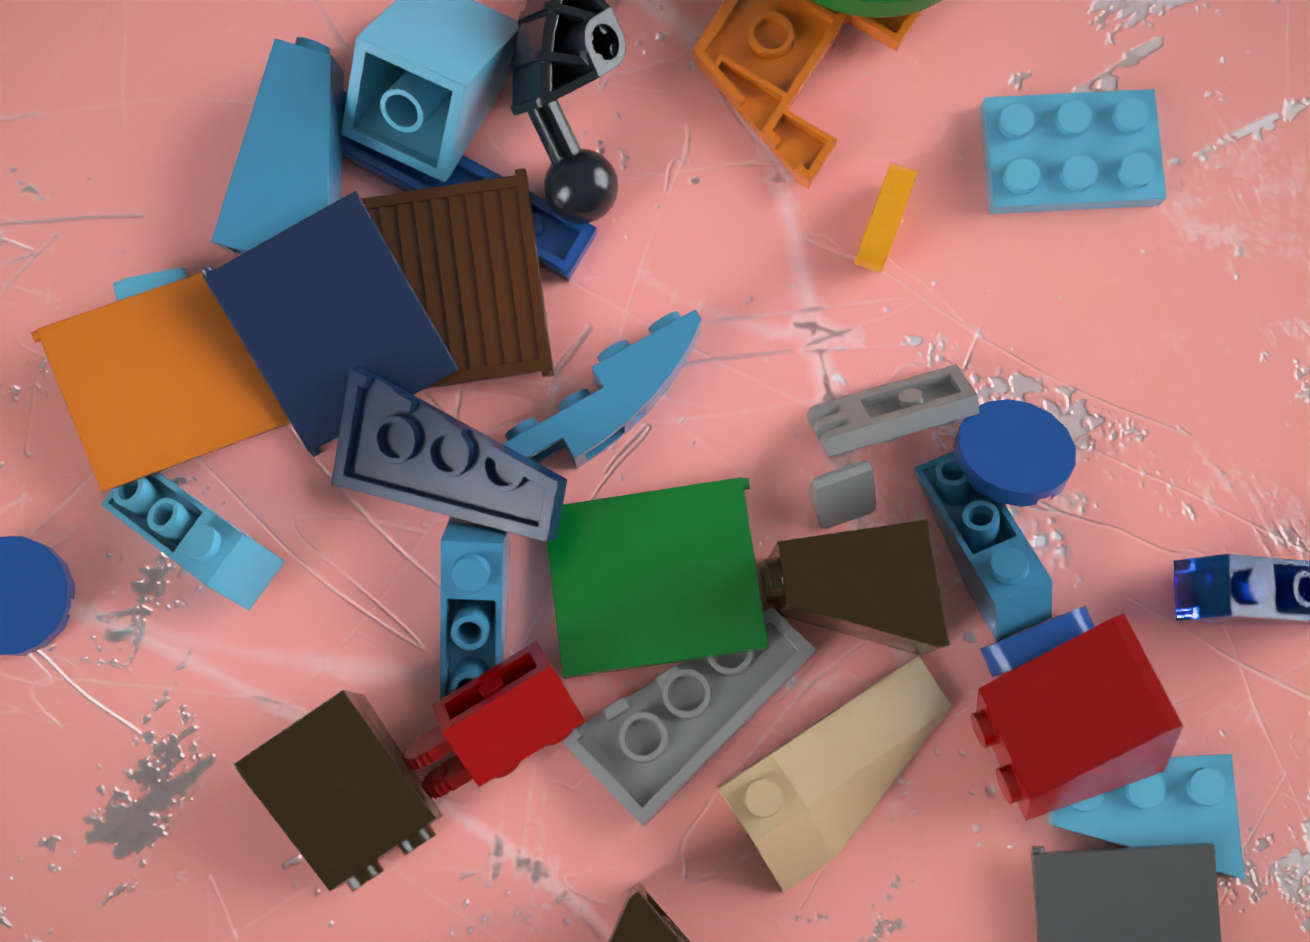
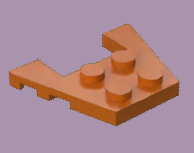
[692,0,924,189]

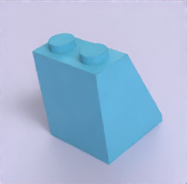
[341,0,519,182]

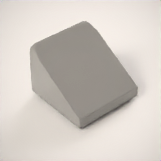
[807,460,877,529]

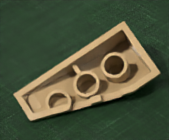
[716,655,952,893]

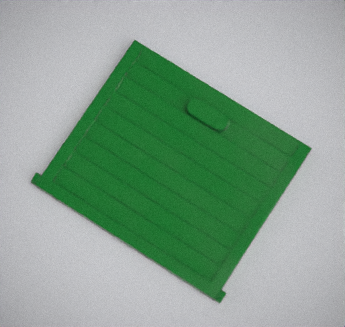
[547,477,769,679]

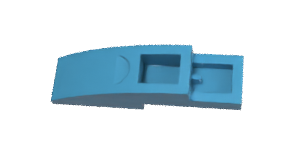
[503,309,702,468]

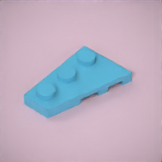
[1048,754,1245,879]

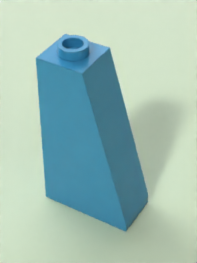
[211,37,344,255]

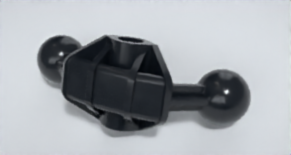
[510,0,626,224]

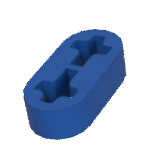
[980,605,1095,677]

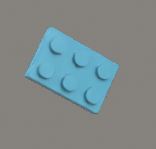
[980,89,1167,214]

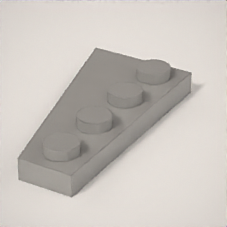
[562,607,816,827]

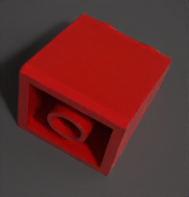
[970,613,1183,821]

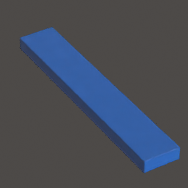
[342,91,597,282]

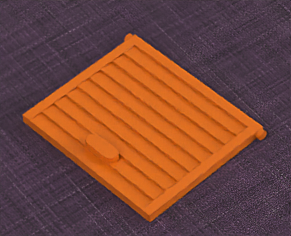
[30,266,291,493]

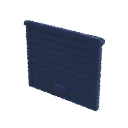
[201,191,459,457]

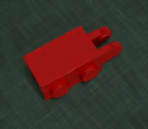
[402,641,585,799]

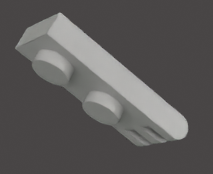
[807,364,980,456]

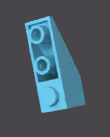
[101,472,285,611]

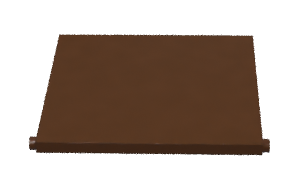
[361,168,554,389]

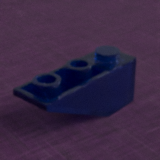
[1173,553,1310,625]

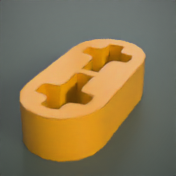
[853,162,918,274]

